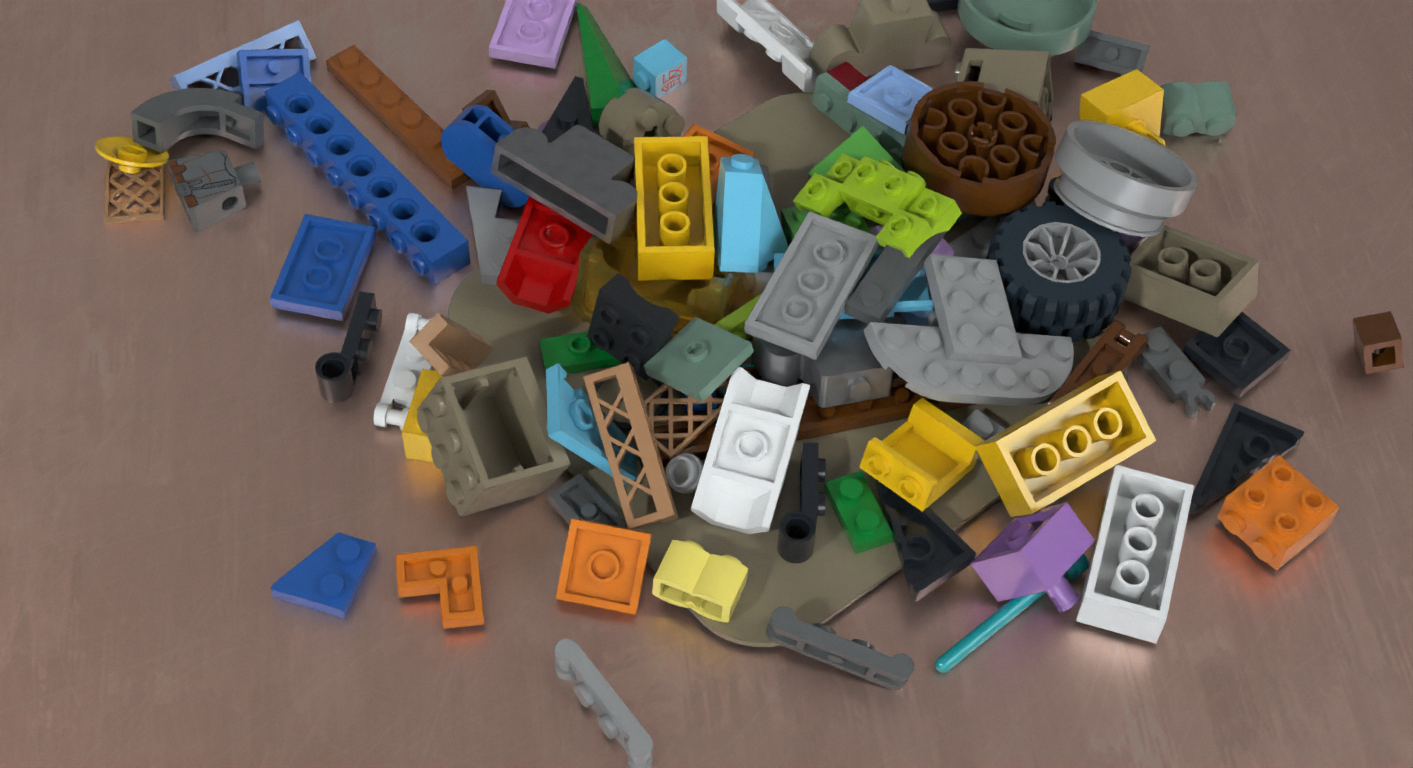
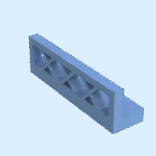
[168,20,317,94]

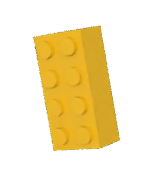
[634,136,715,281]
[975,370,1156,517]

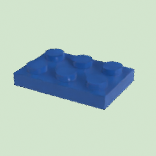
[269,214,377,321]

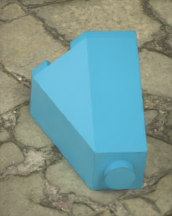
[713,154,788,273]

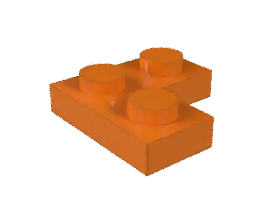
[395,546,484,629]

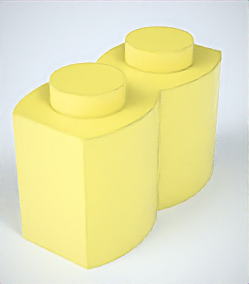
[652,540,748,623]

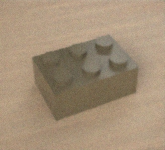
[1123,225,1259,337]

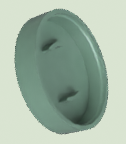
[957,0,1097,56]

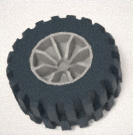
[986,201,1132,343]

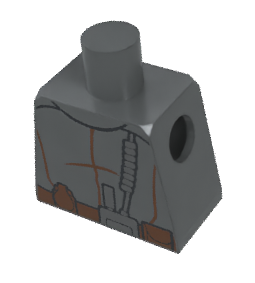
[167,150,261,233]

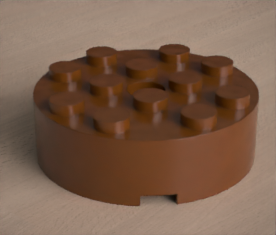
[903,81,1056,217]

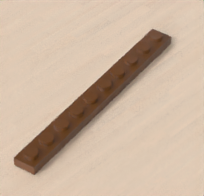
[634,378,976,468]

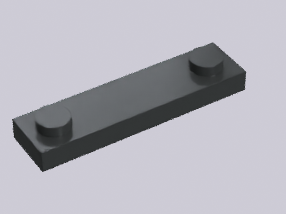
[844,231,947,324]

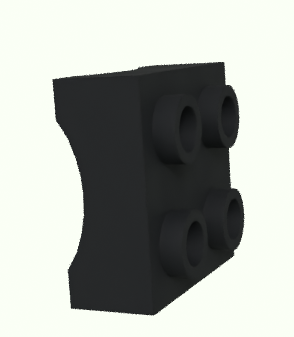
[587,273,679,381]

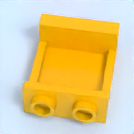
[859,398,985,512]

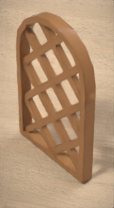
[104,161,166,224]
[626,380,728,460]

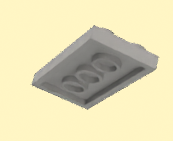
[745,211,879,360]

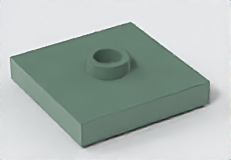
[644,317,754,403]

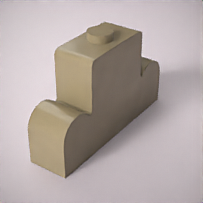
[809,0,952,76]

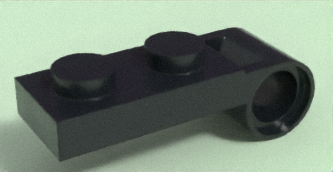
[315,291,382,403]
[777,442,826,563]

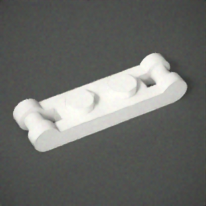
[373,312,435,430]

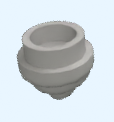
[666,453,704,494]

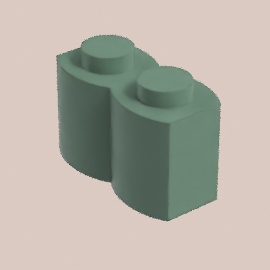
[1160,81,1236,137]

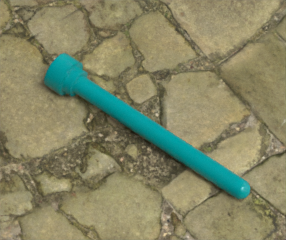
[935,553,1089,673]

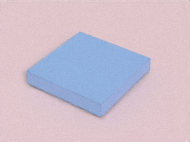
[847,65,934,135]

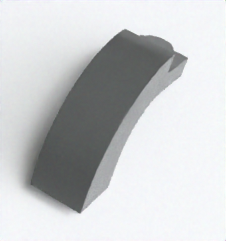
[131,88,264,153]

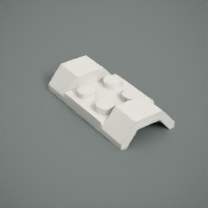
[717,0,818,93]
[691,367,810,534]

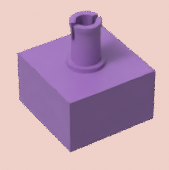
[970,502,1095,612]

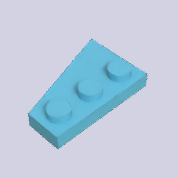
[546,364,637,485]

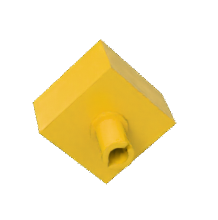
[1079,69,1165,147]

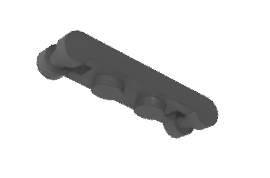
[766,606,915,690]

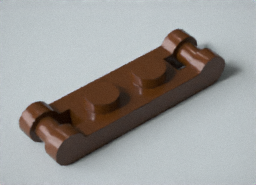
[1048,320,1149,405]

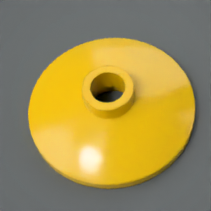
[95,136,169,174]

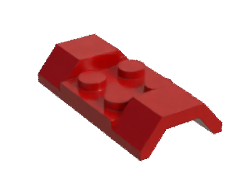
[496,196,595,314]

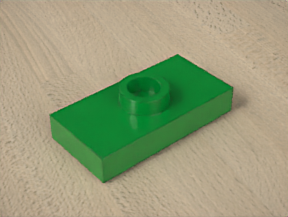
[539,331,621,376]

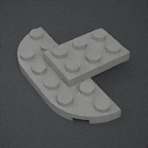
[864,254,1074,406]

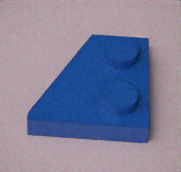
[236,49,312,112]
[271,532,377,619]

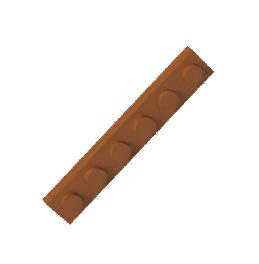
[326,45,471,190]

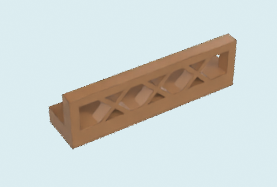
[409,313,495,377]
[583,362,679,529]

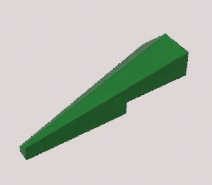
[576,3,637,128]

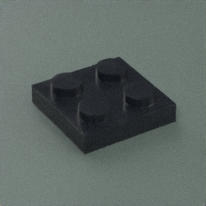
[1182,312,1291,398]

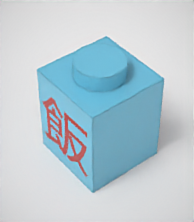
[632,39,687,98]

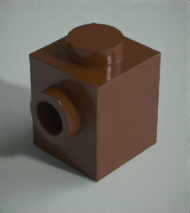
[1353,311,1404,375]

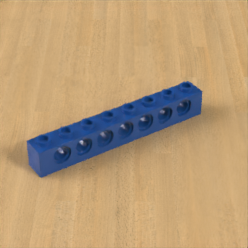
[265,72,471,285]

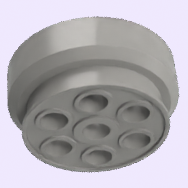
[1054,120,1198,237]

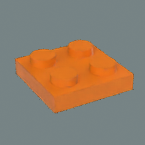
[556,518,653,615]

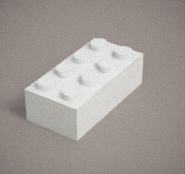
[1076,465,1194,643]

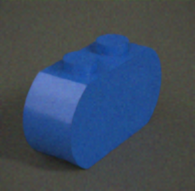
[441,105,529,207]

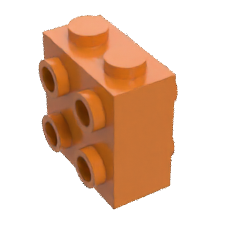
[1217,455,1340,571]

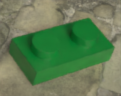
[824,471,893,554]

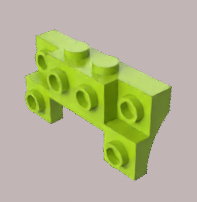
[793,153,962,258]

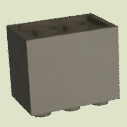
[417,357,571,517]

